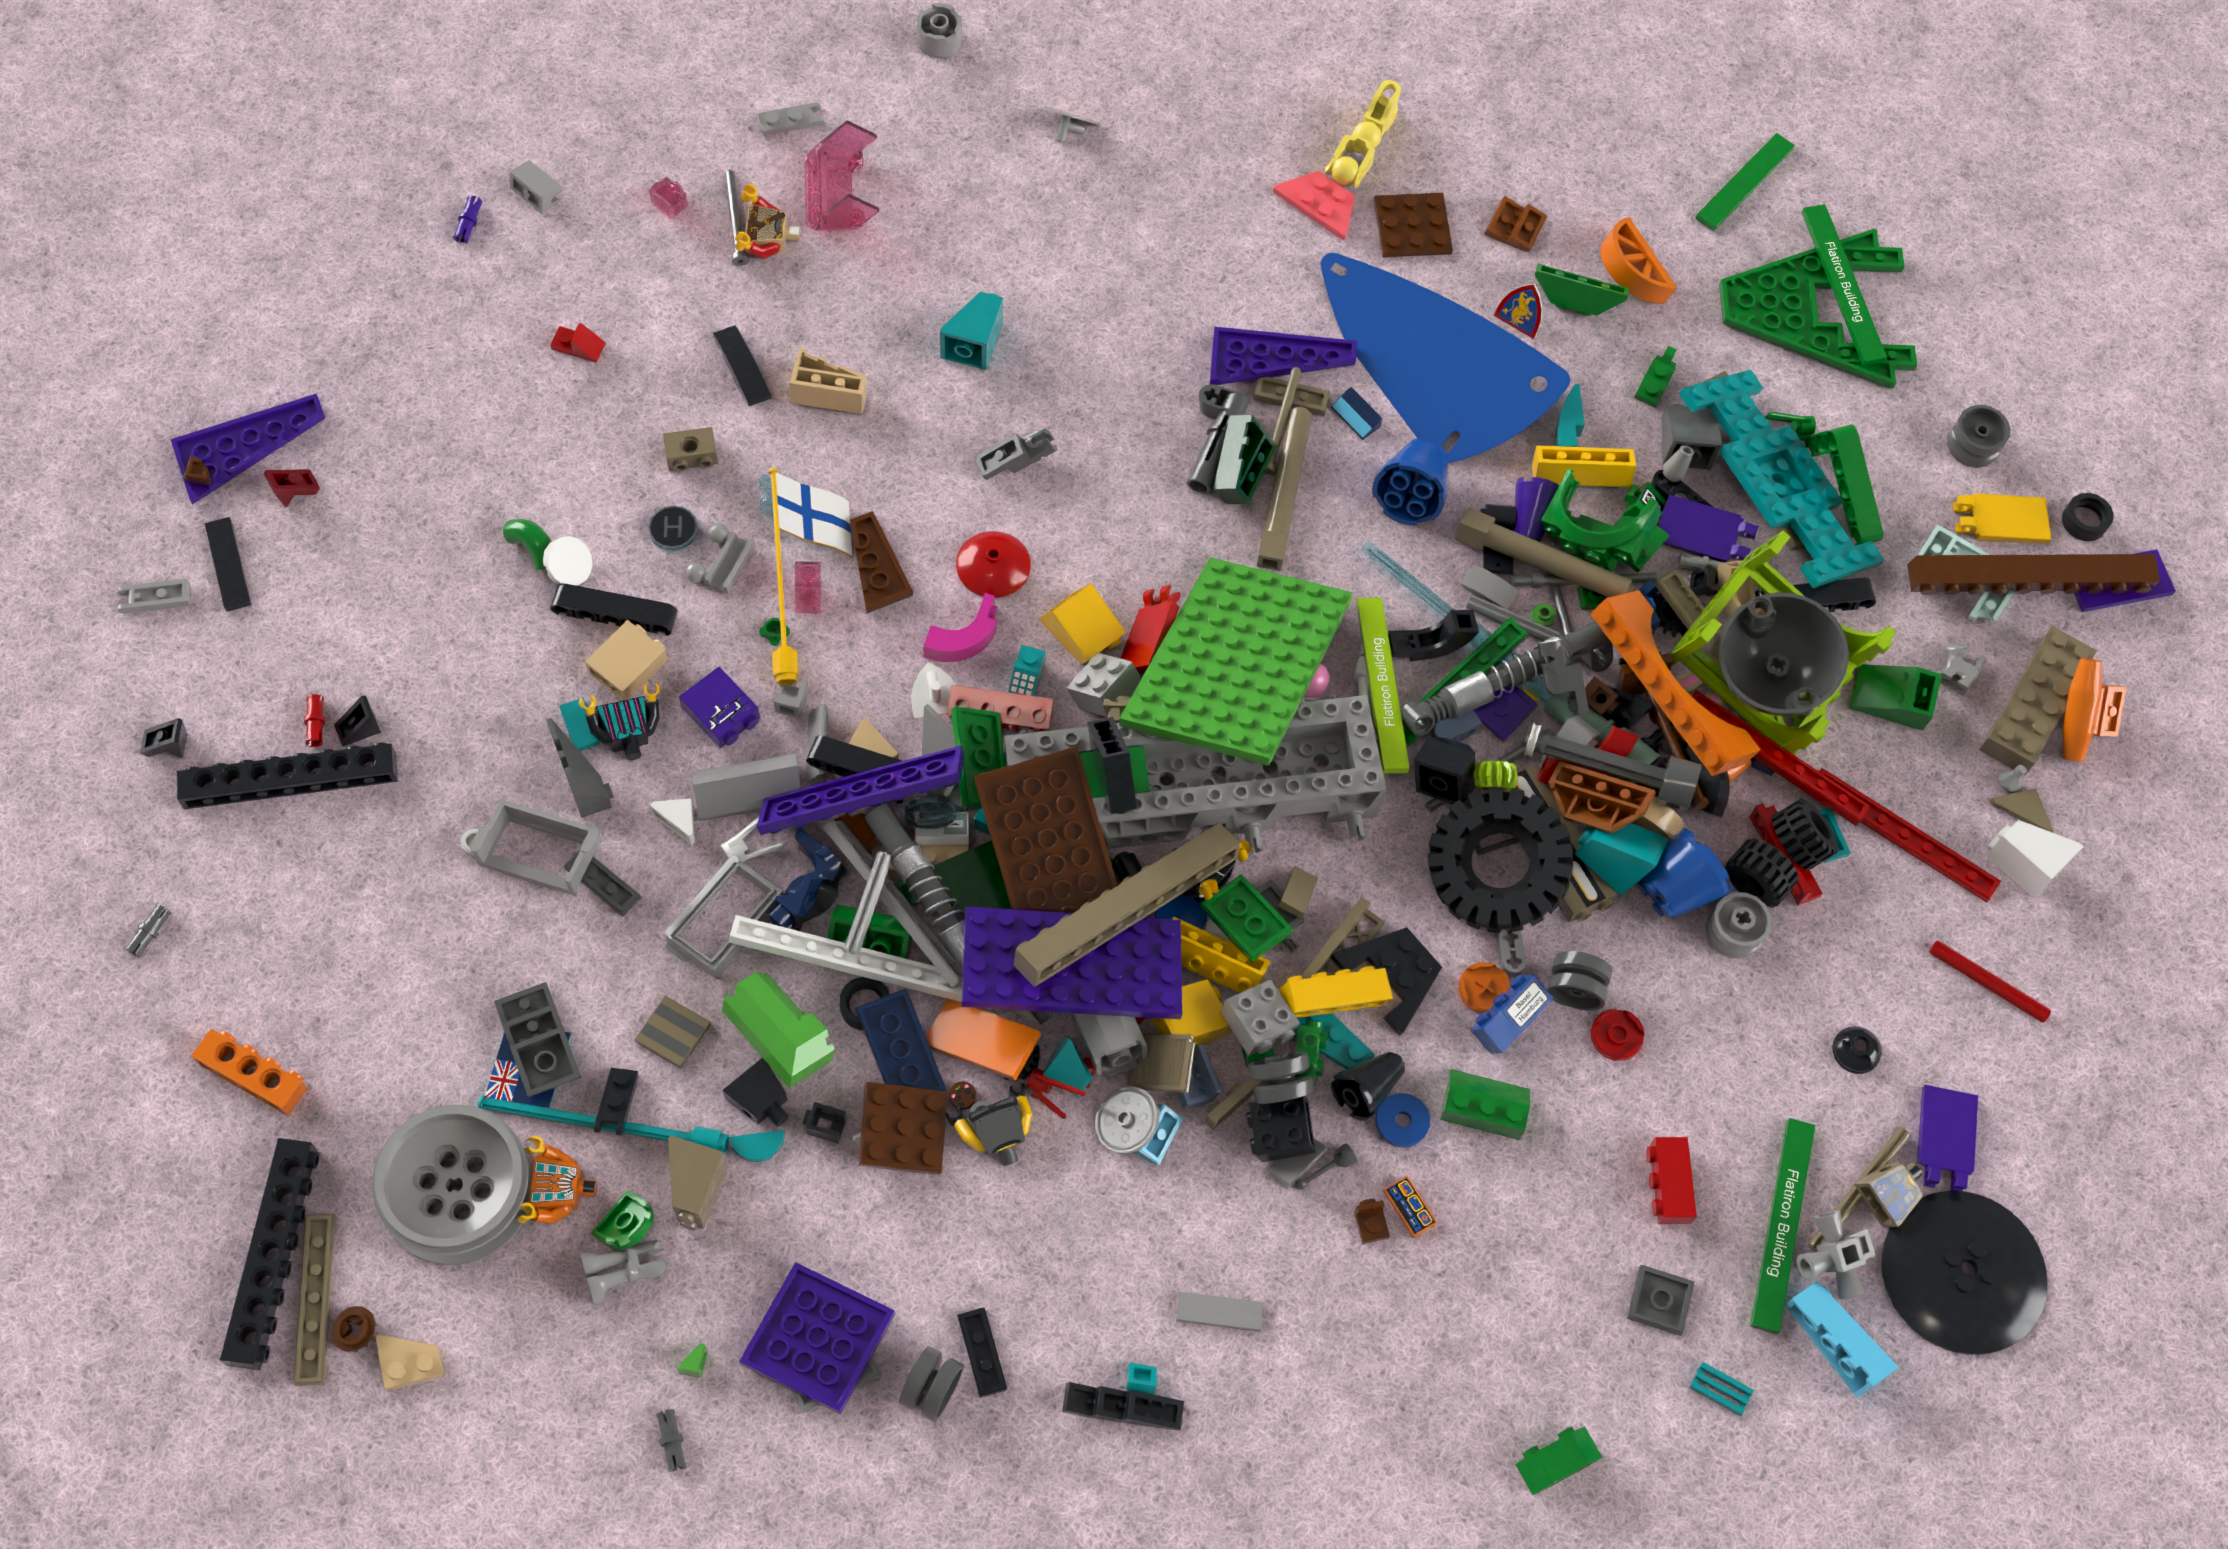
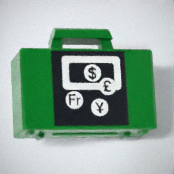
[1623,482,1667,525]

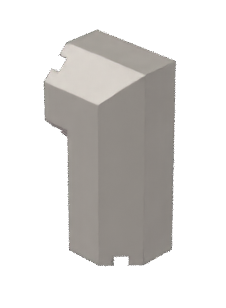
[1070,1013,1148,1077]

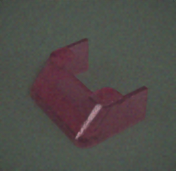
[805,120,879,231]

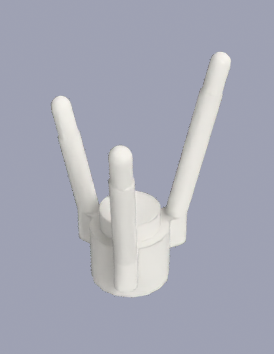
[721,816,784,863]

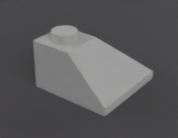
[922,704,955,756]

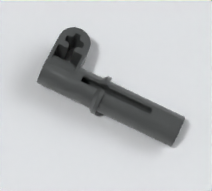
[1187,384,1250,494]

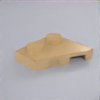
[375,1335,444,1391]

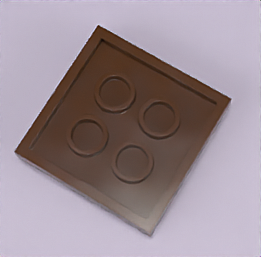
[1374,193,1453,258]
[858,1082,947,1175]

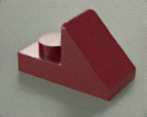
[264,469,320,507]

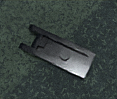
[594,1068,639,1136]

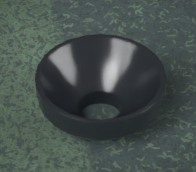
[1832,1026,1882,1074]

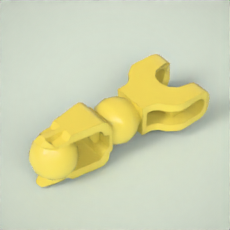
[1325,80,1401,189]

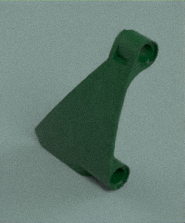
[895,841,1012,911]

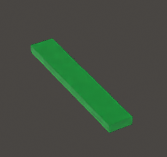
[1695,133,1795,232]

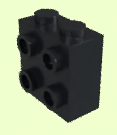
[1247,1096,1316,1162]

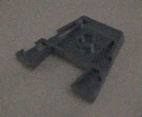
[1331,927,1442,1036]

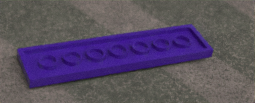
[757,745,965,835]

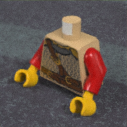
[735,184,800,259]

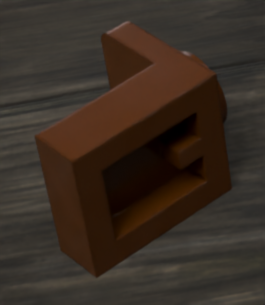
[1354,1199,1390,1244]

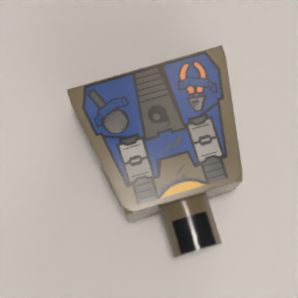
[1854,1163,1922,1227]

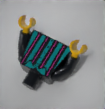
[579,683,660,761]

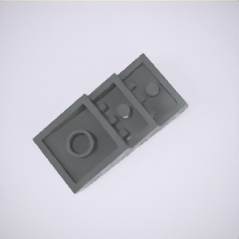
[494,982,581,1098]

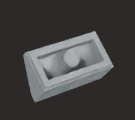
[1268,1139,1327,1190]

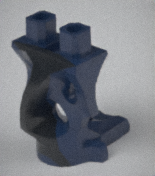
[769,828,847,931]

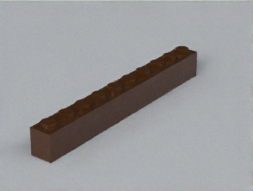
[1907,554,2160,595]

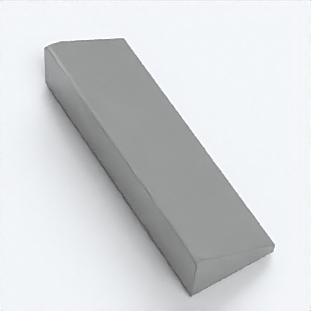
[806,704,828,784]

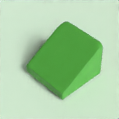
[677,1343,708,1378]

